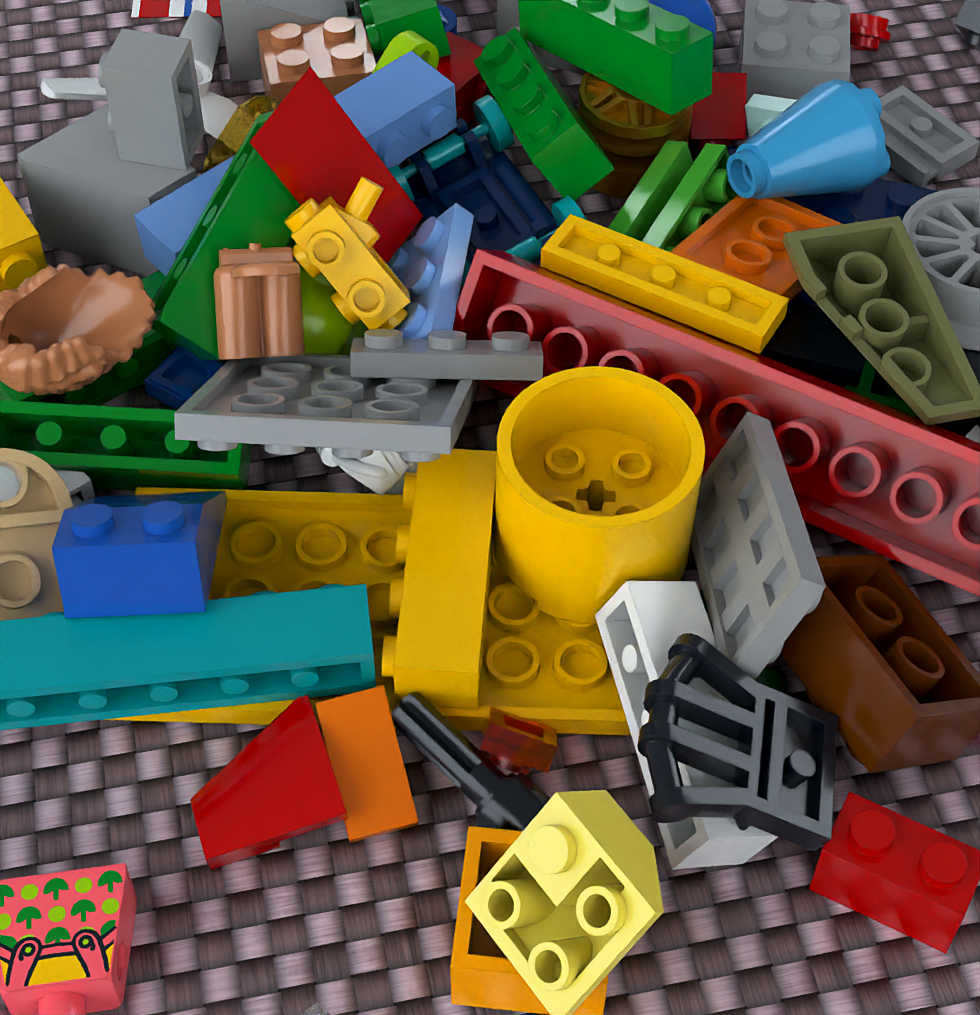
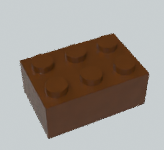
[779,554,980,773]

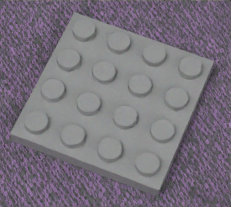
[174,353,481,462]

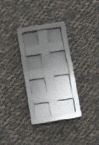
[691,411,826,680]

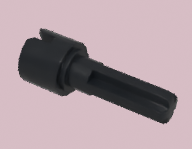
[391,692,551,831]

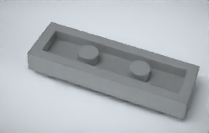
[350,329,543,381]

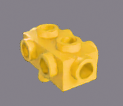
[284,176,411,330]

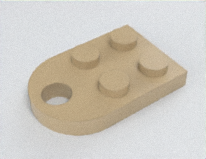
[0,448,73,621]

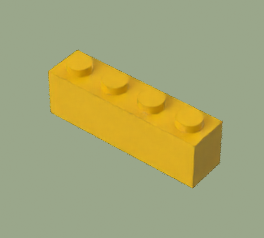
[382,449,497,710]

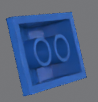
[52,491,227,618]

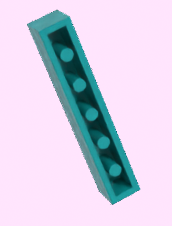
[0,584,376,730]

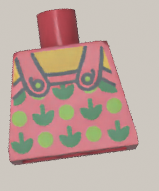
[0,863,137,1015]

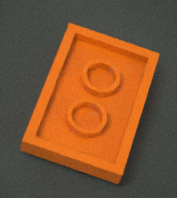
[670,195,842,303]

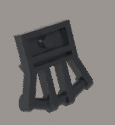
[637,633,838,851]

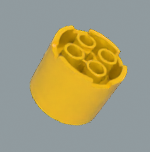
[494,366,705,624]

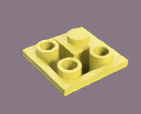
[465,790,664,1015]

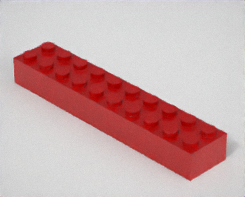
[453,249,980,597]

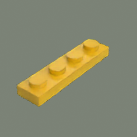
[540,214,789,354]

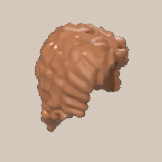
[0,264,157,396]

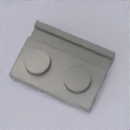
[879,85,980,188]

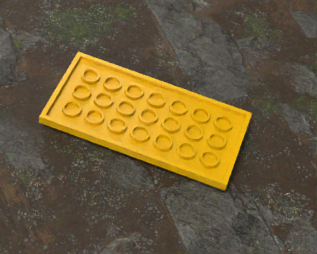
[104,487,631,736]

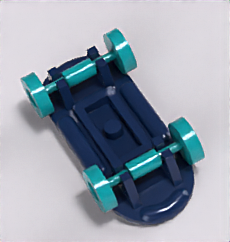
[388,95,587,295]

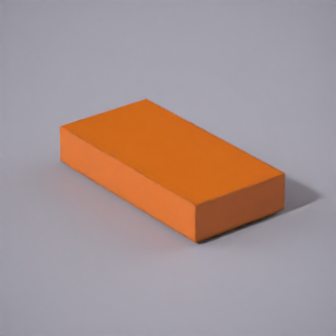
[315,685,419,843]

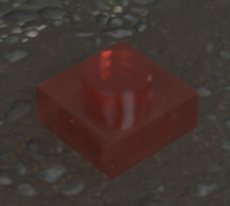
[480,707,558,774]

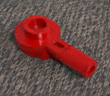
[850,13,891,52]

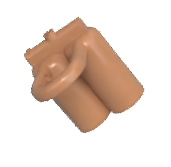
[213,243,305,360]

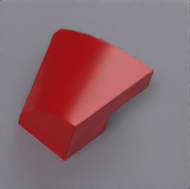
[190,695,348,870]

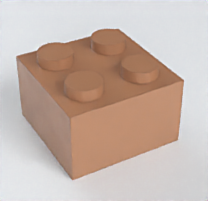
[257,17,377,112]

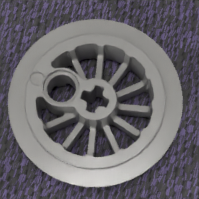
[902,187,980,351]

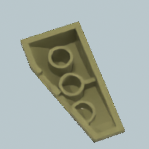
[782,216,980,425]

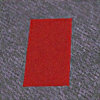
[249,66,423,264]

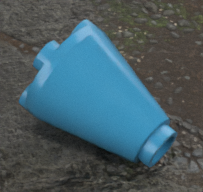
[726,79,891,199]

